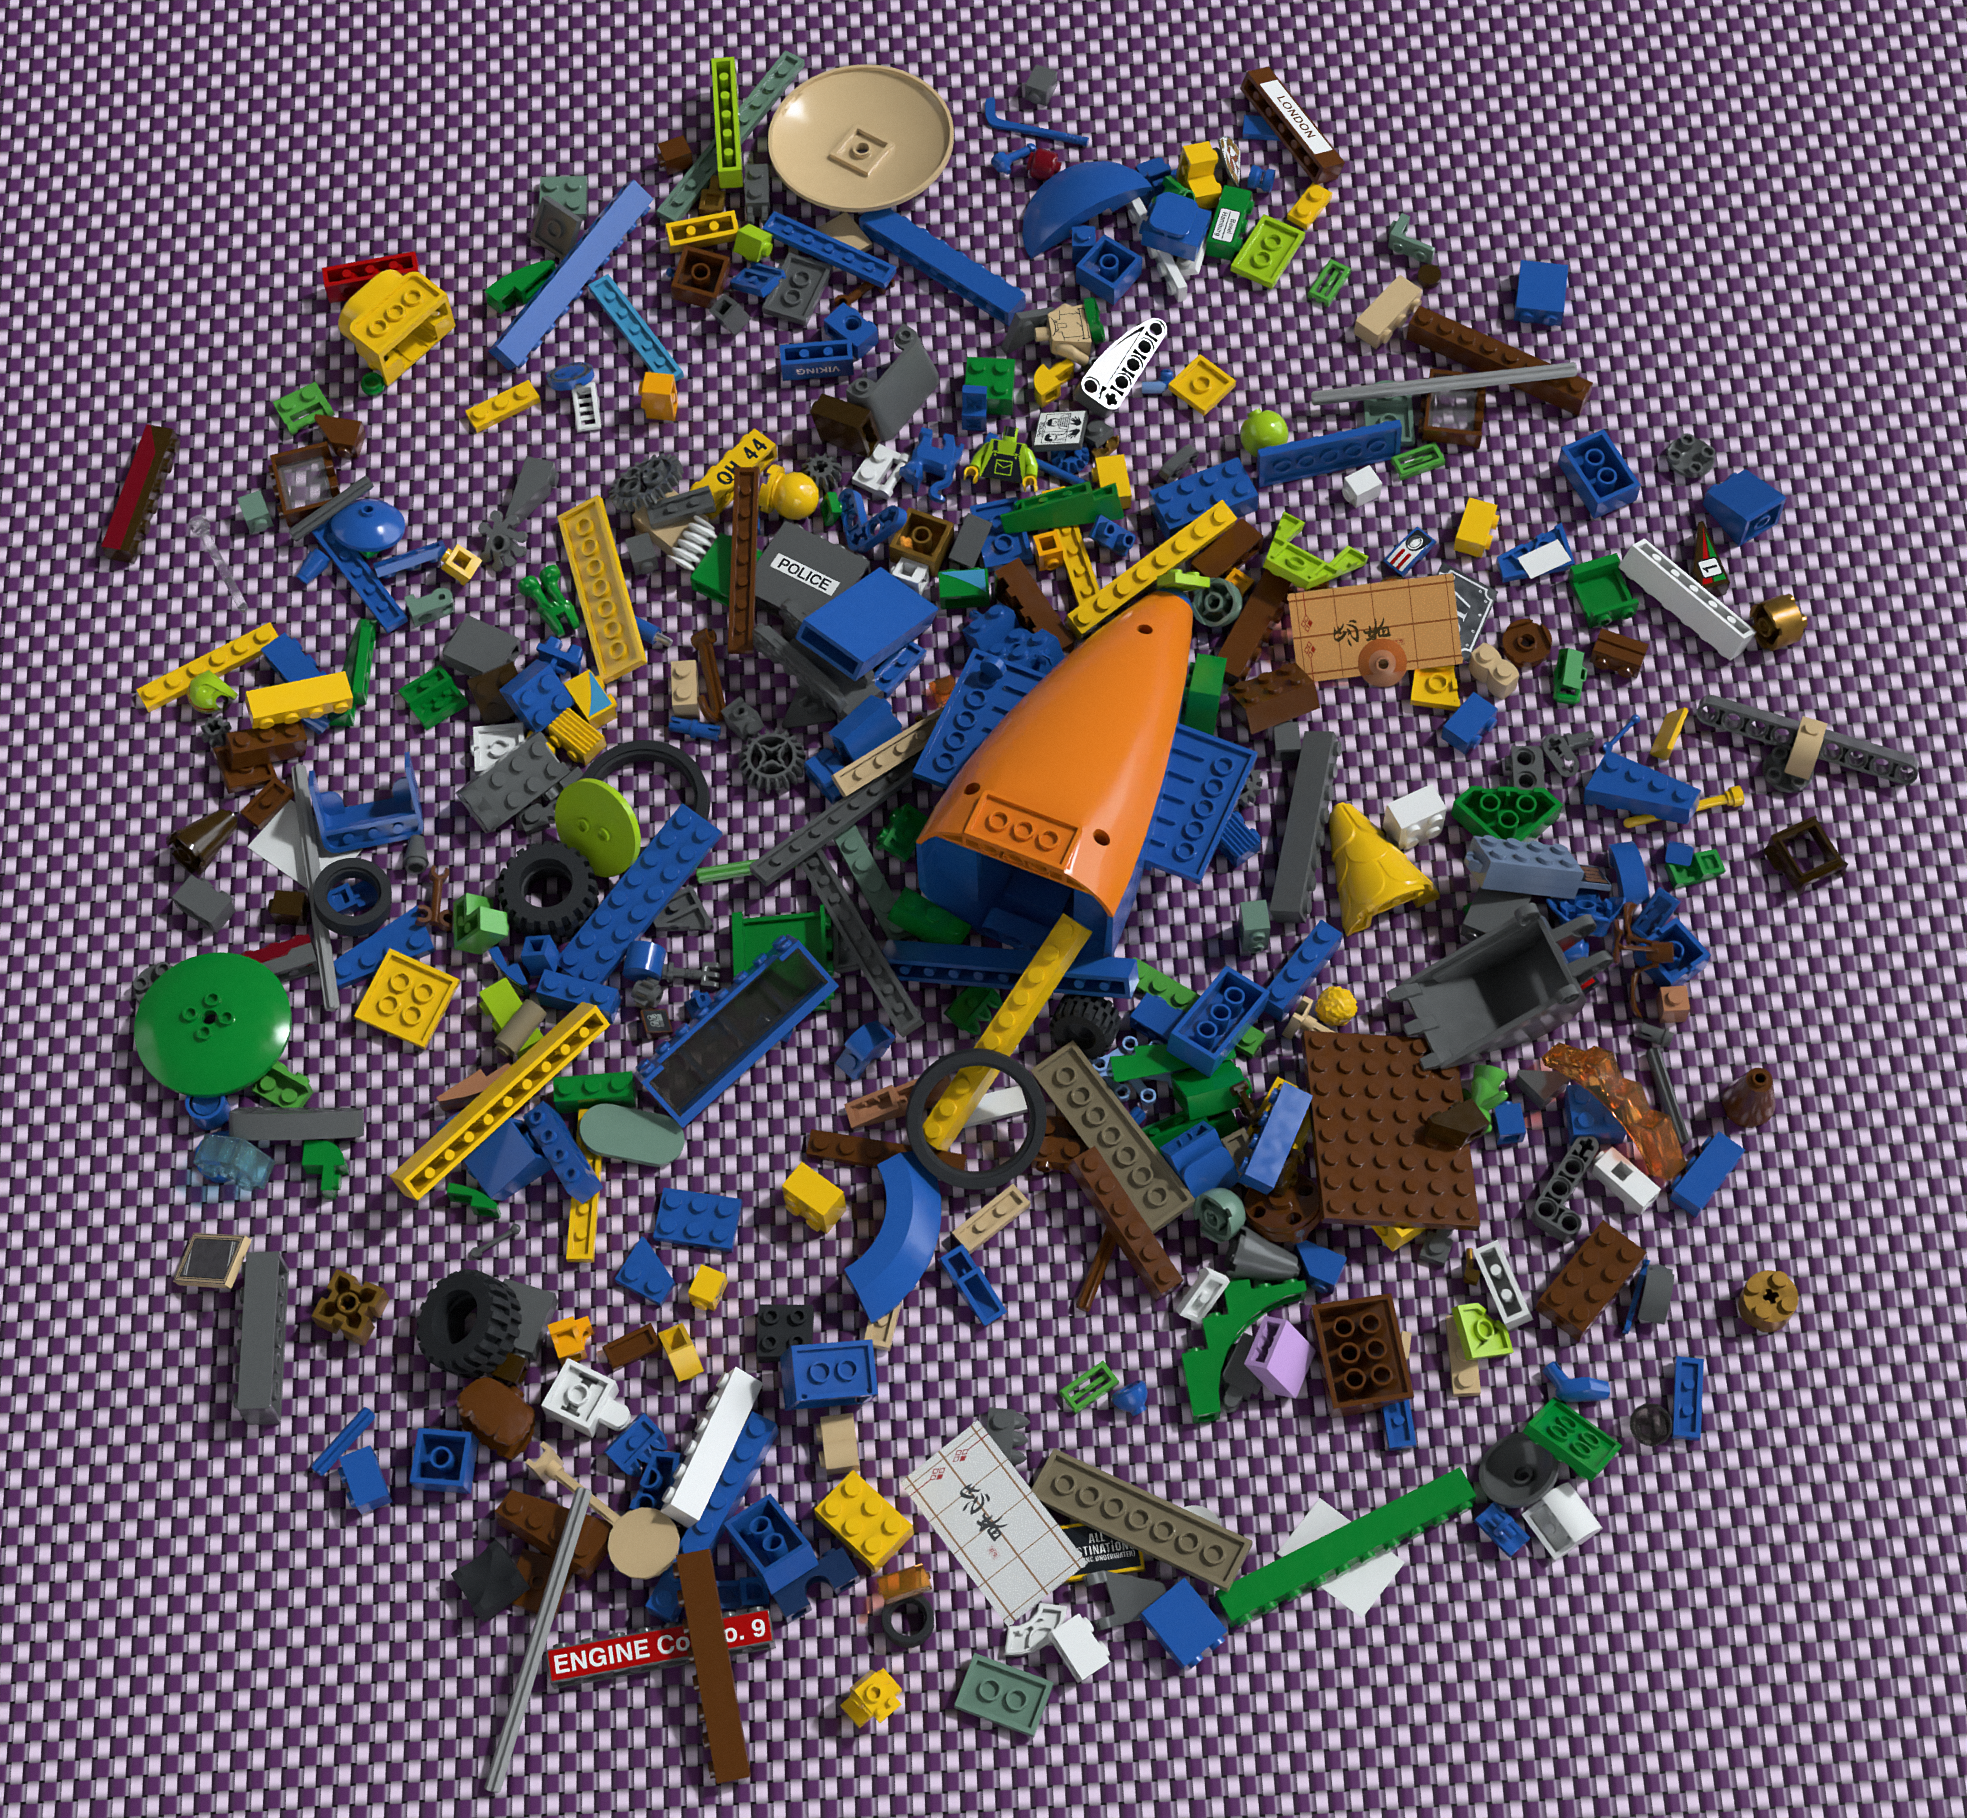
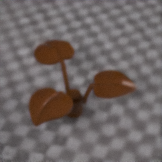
[1612,902,1674,1019]

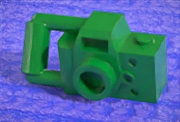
[1553,648,1588,705]

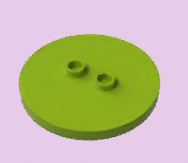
[555,778,641,877]

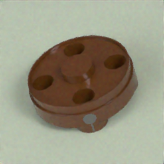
[1244,1173,1321,1243]

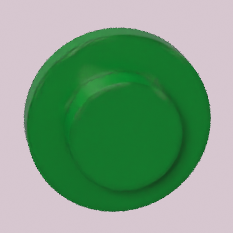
[361,372,385,396]

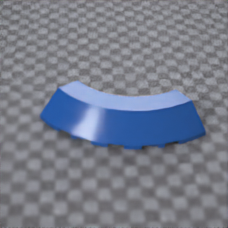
[844,1151,941,1324]

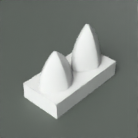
[1176,1267,1230,1323]

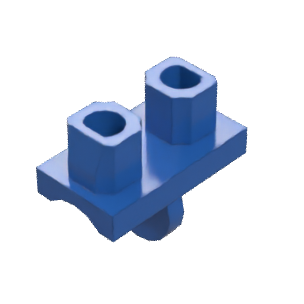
[1088,515,1136,557]
[536,636,583,676]
[1474,1502,1530,1558]

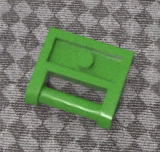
[273,381,335,436]

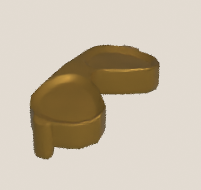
[1092,435,1119,460]

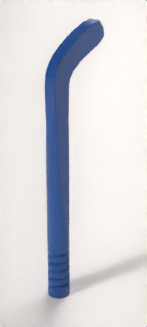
[985,97,1089,146]

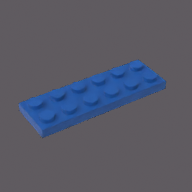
[1257,420,1402,488]

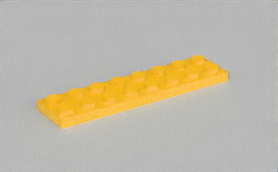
[557,495,647,684]

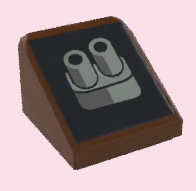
[640,1009,673,1040]

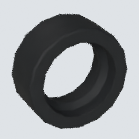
[881,1591,934,1648]

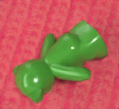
[1462,1065,1508,1135]

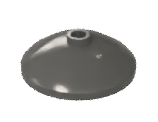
[1479,1432,1560,1508]

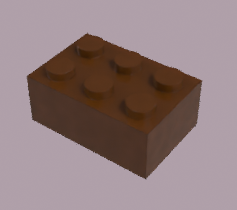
[1227,663,1320,735]

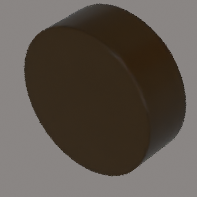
[1417,264,1441,289]

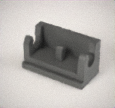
[948,513,993,569]

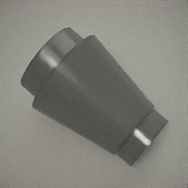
[403,835,429,874]

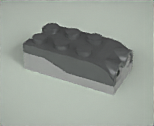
[455,731,571,833]

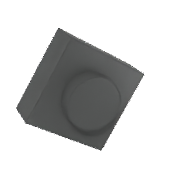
[1083,418,1114,449]

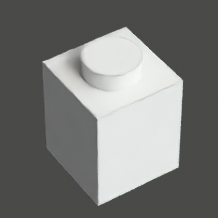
[1342,465,1382,508]

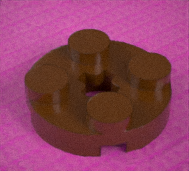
[1501,619,1552,668]

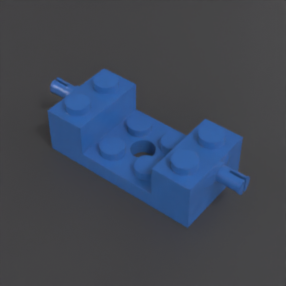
[962,602,1065,674]

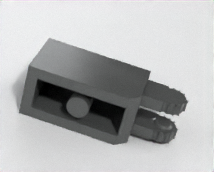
[745,164,771,226]
[1222,1332,1263,1414]

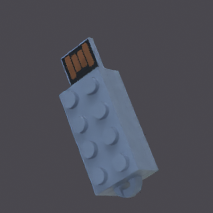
[1464,835,1612,899]

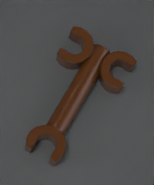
[834,278,895,308]
[415,865,453,931]

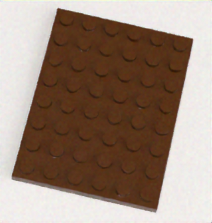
[1301,1031,1481,1231]

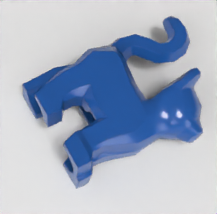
[899,427,965,503]

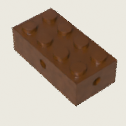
[1535,1220,1647,1342]

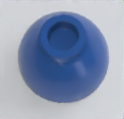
[1111,1380,1148,1416]

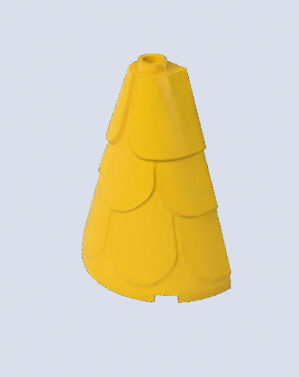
[1328,802,1440,936]

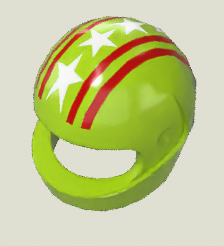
[187,670,238,714]

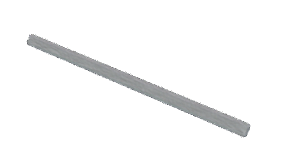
[1311,362,1577,406]
[291,764,340,1012]
[484,1487,592,1793]

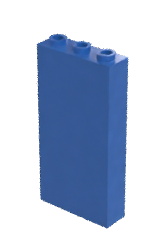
[795,567,939,681]

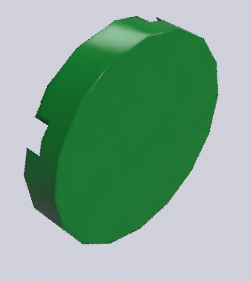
[1084,297,1106,345]

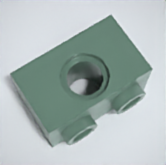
[1238,900,1270,953]

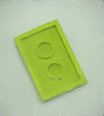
[1230,214,1305,289]

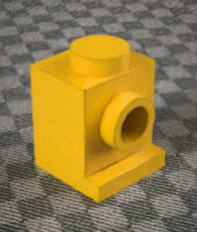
[440,544,482,586]

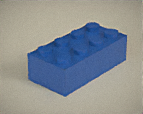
[1149,457,1259,540]
[1166,965,1270,1078]

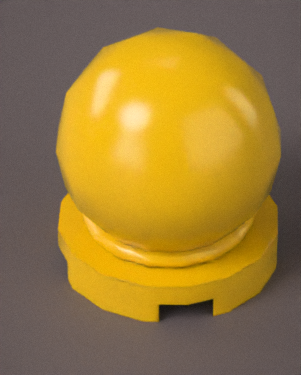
[759,464,819,520]

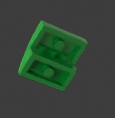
[398,665,469,731]

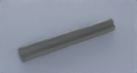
[289,476,374,541]
[1646,1048,1690,1146]

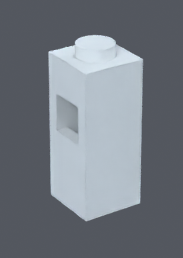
[1591,1146,1661,1216]

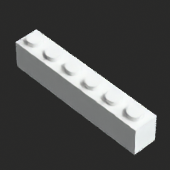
[1619,539,1756,660]
[660,1367,763,1528]

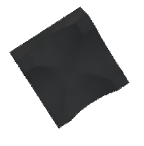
[757,1304,814,1363]
[451,1540,530,1622]

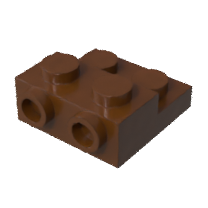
[1031,1116,1086,1174]

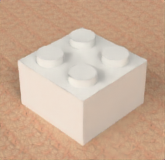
[1383,784,1447,850]

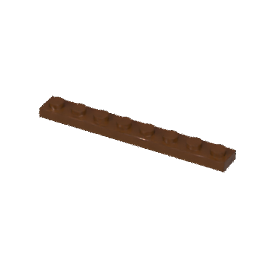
[728,467,760,654]

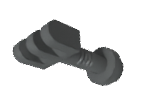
[662,961,721,990]

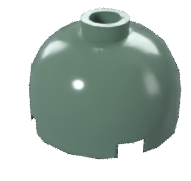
[1192,578,1242,627]
[1192,1188,1246,1243]

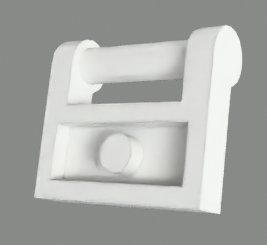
[852,444,912,500]

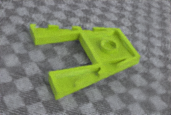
[1263,511,1369,590]

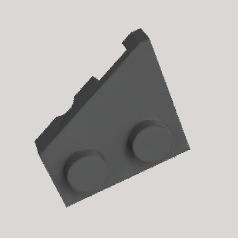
[1001,307,1055,354]
[653,885,714,931]

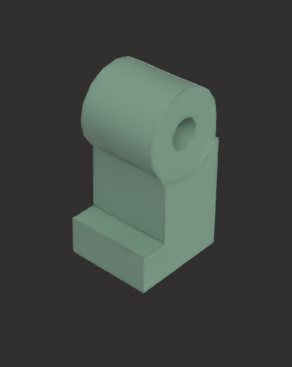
[404,588,455,628]

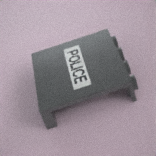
[755,521,871,620]

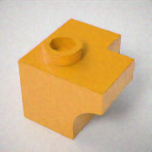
[547,1316,594,1367]

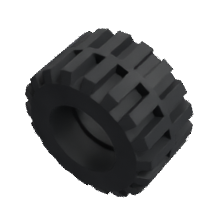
[1049,994,1121,1060]

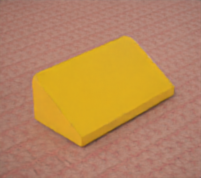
[1650,707,1688,761]

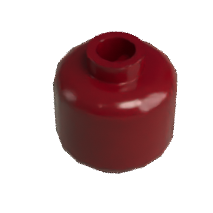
[1026,148,1062,181]

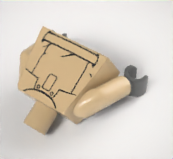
[1034,303,1097,373]

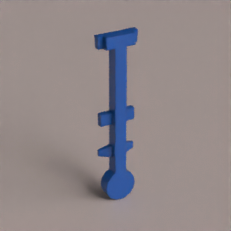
[1622,1259,1650,1334]

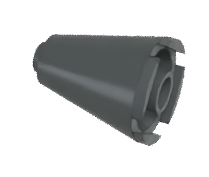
[1223,1226,1301,1282]

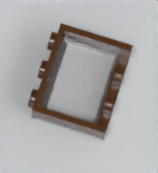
[1418,369,1486,449]
[268,441,340,528]

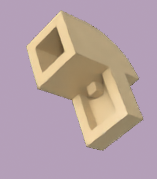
[1784,716,1828,780]

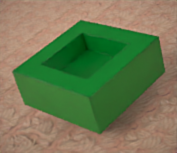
[819,492,842,526]

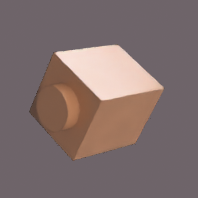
[1656,985,1690,1023]

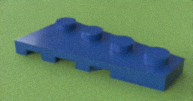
[334,905,436,990]

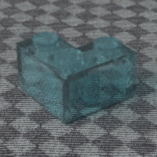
[193,1134,276,1191]

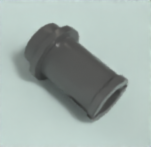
[1639,1022,1674,1048]

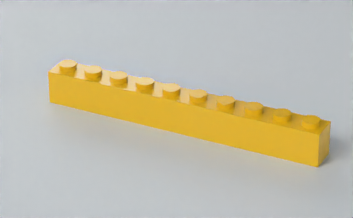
[922,913,1092,1151]
[390,1002,610,1201]

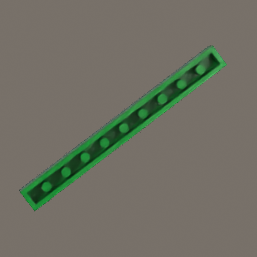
[1214,1467,1477,1627]

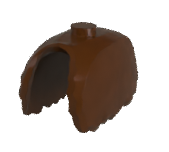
[456,1377,536,1460]

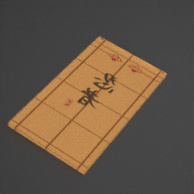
[1287,573,1463,682]

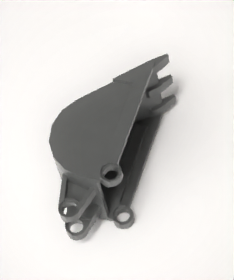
[1387,903,1614,1071]

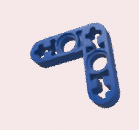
[838,488,907,553]

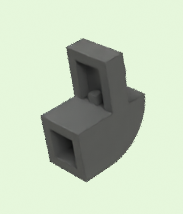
[1637,1264,1674,1325]

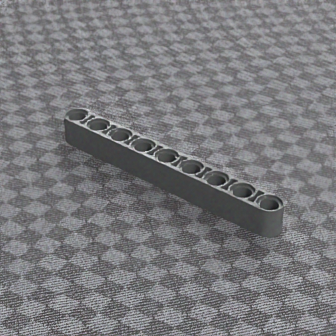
[1696,695,1919,785]

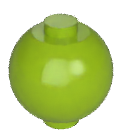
[1240,408,1289,457]

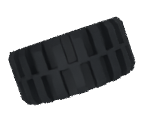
[497,841,599,943]
[416,1269,522,1379]

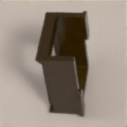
[1764,815,1848,896]

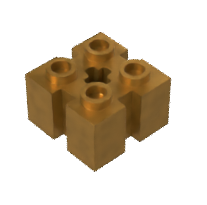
[312,1269,390,1346]

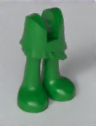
[517,565,580,638]

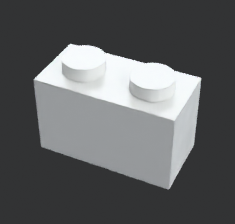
[1047,1614,1110,1683]

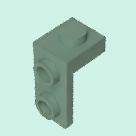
[1388,213,1435,264]

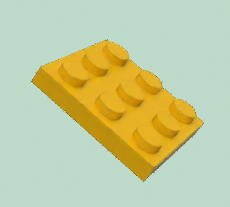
[354,948,460,1050]

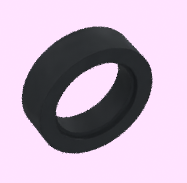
[313,858,392,936]

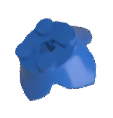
[1547,888,1626,937]

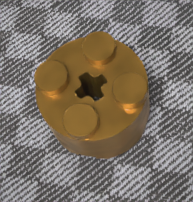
[1750,594,1808,651]
[1738,1270,1798,1333]

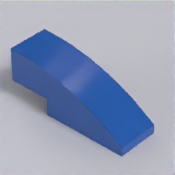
[937,1244,1007,1326]

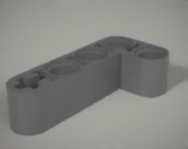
[1531,1136,1599,1243]

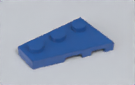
[1496,522,1575,583]

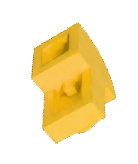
[1034,358,1074,408]

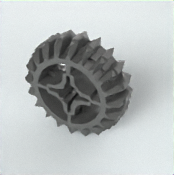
[738,728,806,795]

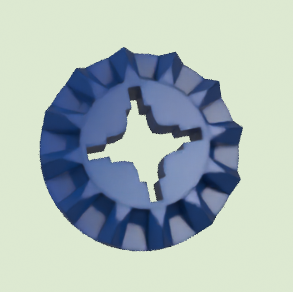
[1051,444,1089,473]

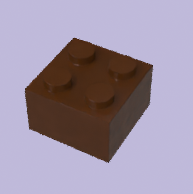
[671,245,730,309]

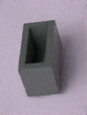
[172,874,236,934]

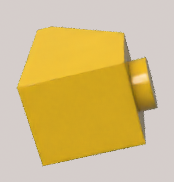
[658,1322,704,1382]

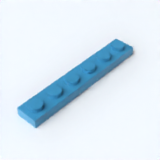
[588,274,684,382]

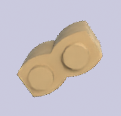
[1468,643,1519,700]
[816,1413,860,1475]

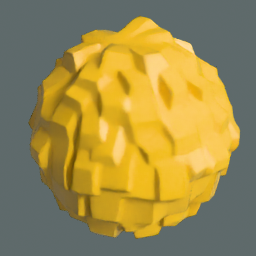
[1315,986,1357,1027]

